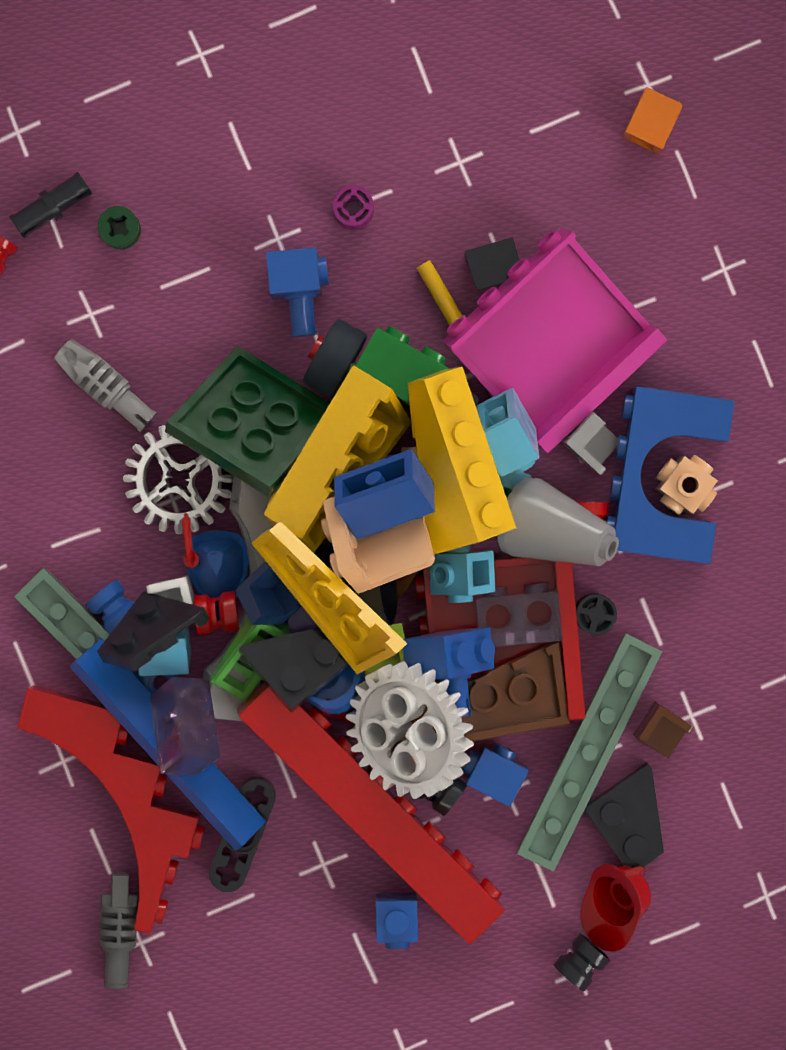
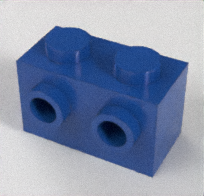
[334,449,435,540]

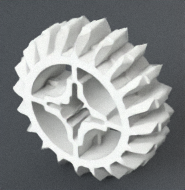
[123,425,234,534]

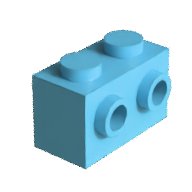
[476,387,539,477]

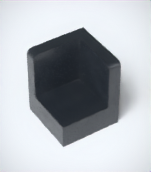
[464,237,519,290]

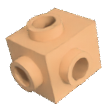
[655,455,718,515]

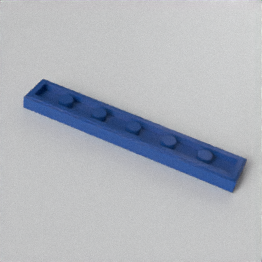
[69,639,266,851]

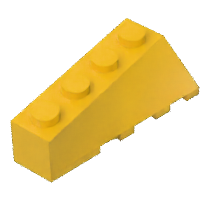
[408,366,517,555]

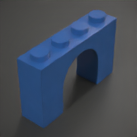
[606,386,735,564]

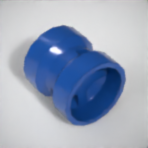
[85,579,135,634]

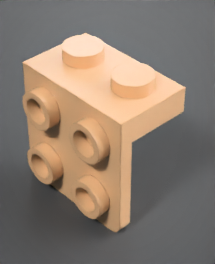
[321,496,435,594]

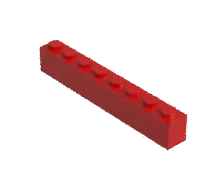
[237,682,505,945]

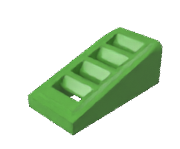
[210,618,291,702]

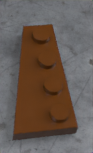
[406,641,570,741]

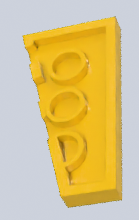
[252,521,407,674]

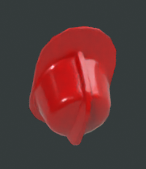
[580,864,651,952]

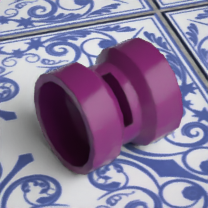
[333,185,374,230]

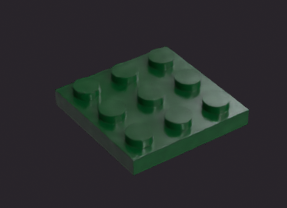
[165,346,330,497]

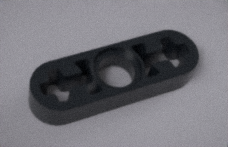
[209,777,276,892]

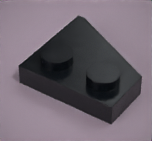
[97,591,210,671]
[239,627,349,713]
[585,762,664,868]

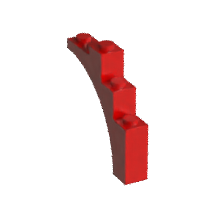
[17,685,205,934]

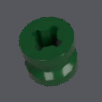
[97,206,141,250]

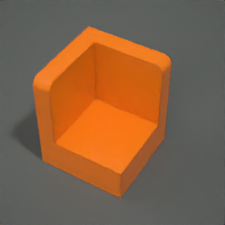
[621,87,682,155]

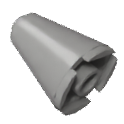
[498,477,619,566]

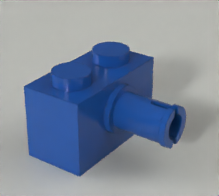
[266,247,329,337]
[403,627,495,717]

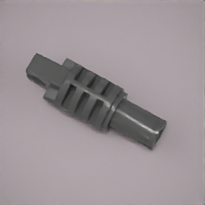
[99,872,138,989]

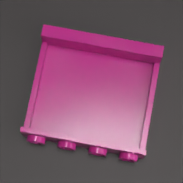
[442,228,667,453]

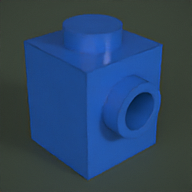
[462,742,529,807]
[376,893,418,949]

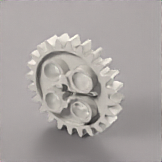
[346,661,474,799]

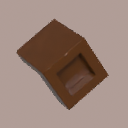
[633,701,694,759]

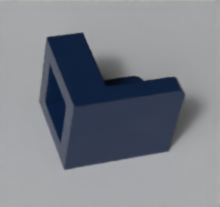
[236,562,301,625]

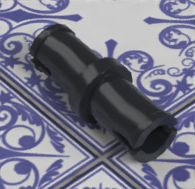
[9,172,92,239]

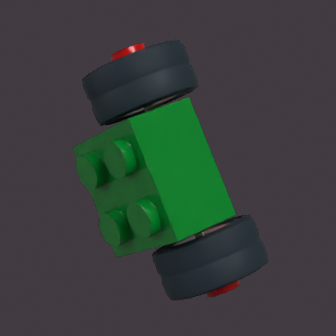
[303,319,479,446]

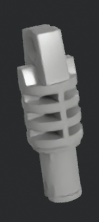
[54,339,157,432]

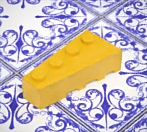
[263,365,411,553]

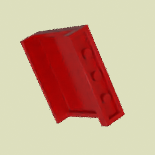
[415,557,586,720]

